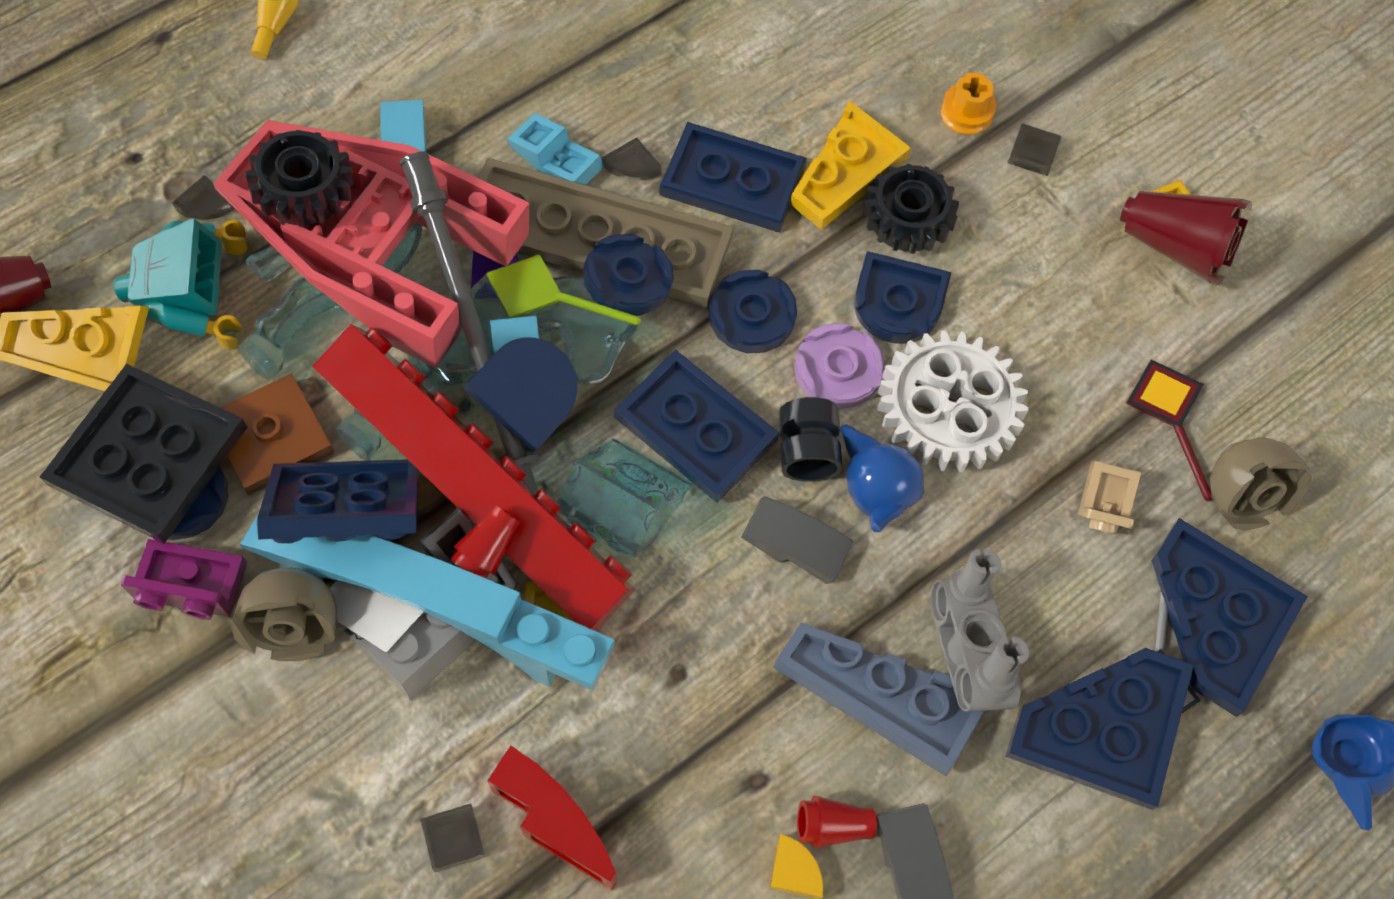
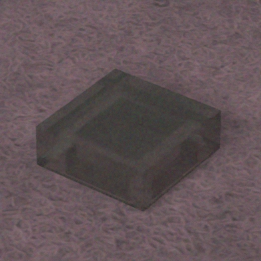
[1008,123,1062,176]
[420,803,486,873]

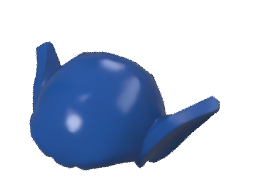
[840,424,924,532]
[1311,714,1394,831]

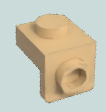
[1078,461,1142,534]

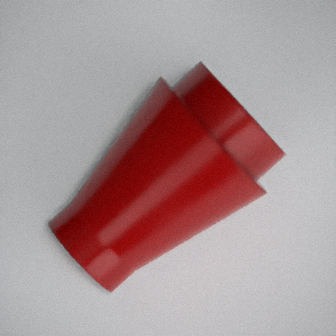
[450,505,521,578]
[797,795,877,849]

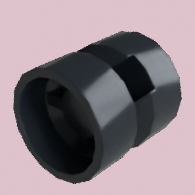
[779,397,843,482]

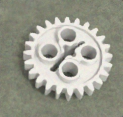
[878,330,1029,472]

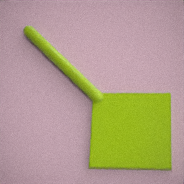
[487,254,641,325]

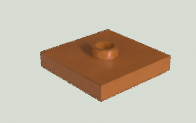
[220,373,334,495]

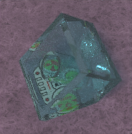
[557,438,692,558]

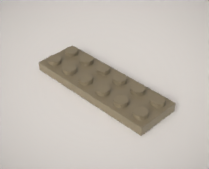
[478,157,734,308]

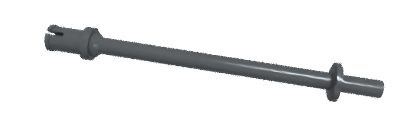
[399,151,540,493]

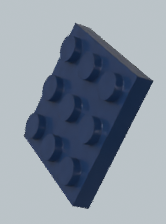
[257,459,419,544]

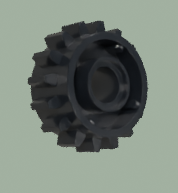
[245,130,354,227]
[863,164,959,254]

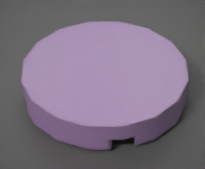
[794,323,885,408]

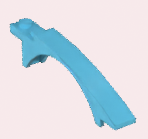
[240,513,615,691]

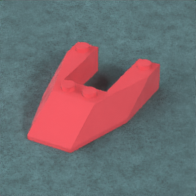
[214,120,529,368]

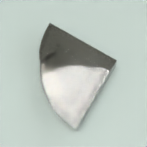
[602,137,661,180]
[172,175,235,220]

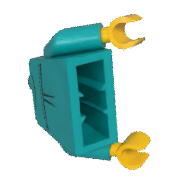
[113,218,247,350]

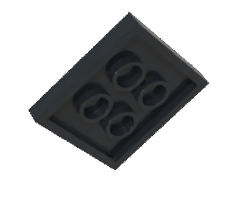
[40,363,248,544]

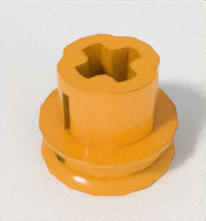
[941,72,997,135]

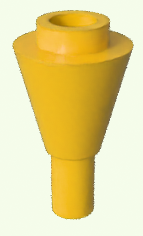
[251,0,299,60]

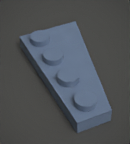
[773,623,984,776]

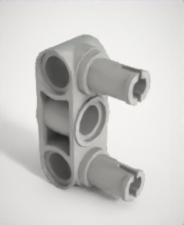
[930,549,1030,712]

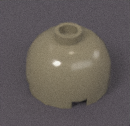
[1210,437,1312,531]
[231,567,337,661]

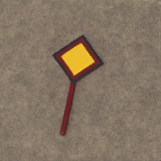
[1126,359,1213,502]

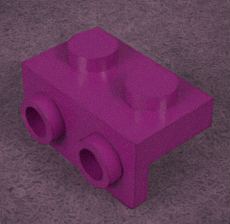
[121,539,248,620]

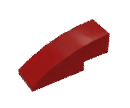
[487,745,617,890]

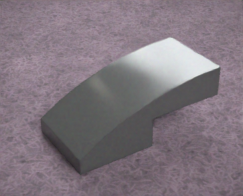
[741,496,854,584]
[876,803,954,899]

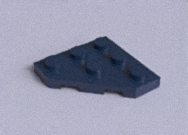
[1151,518,1308,717]
[1005,648,1194,810]

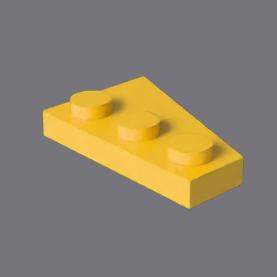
[791,100,911,230]
[0,305,150,391]

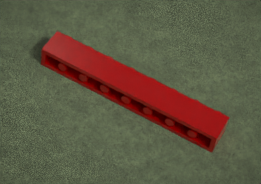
[312,324,636,632]

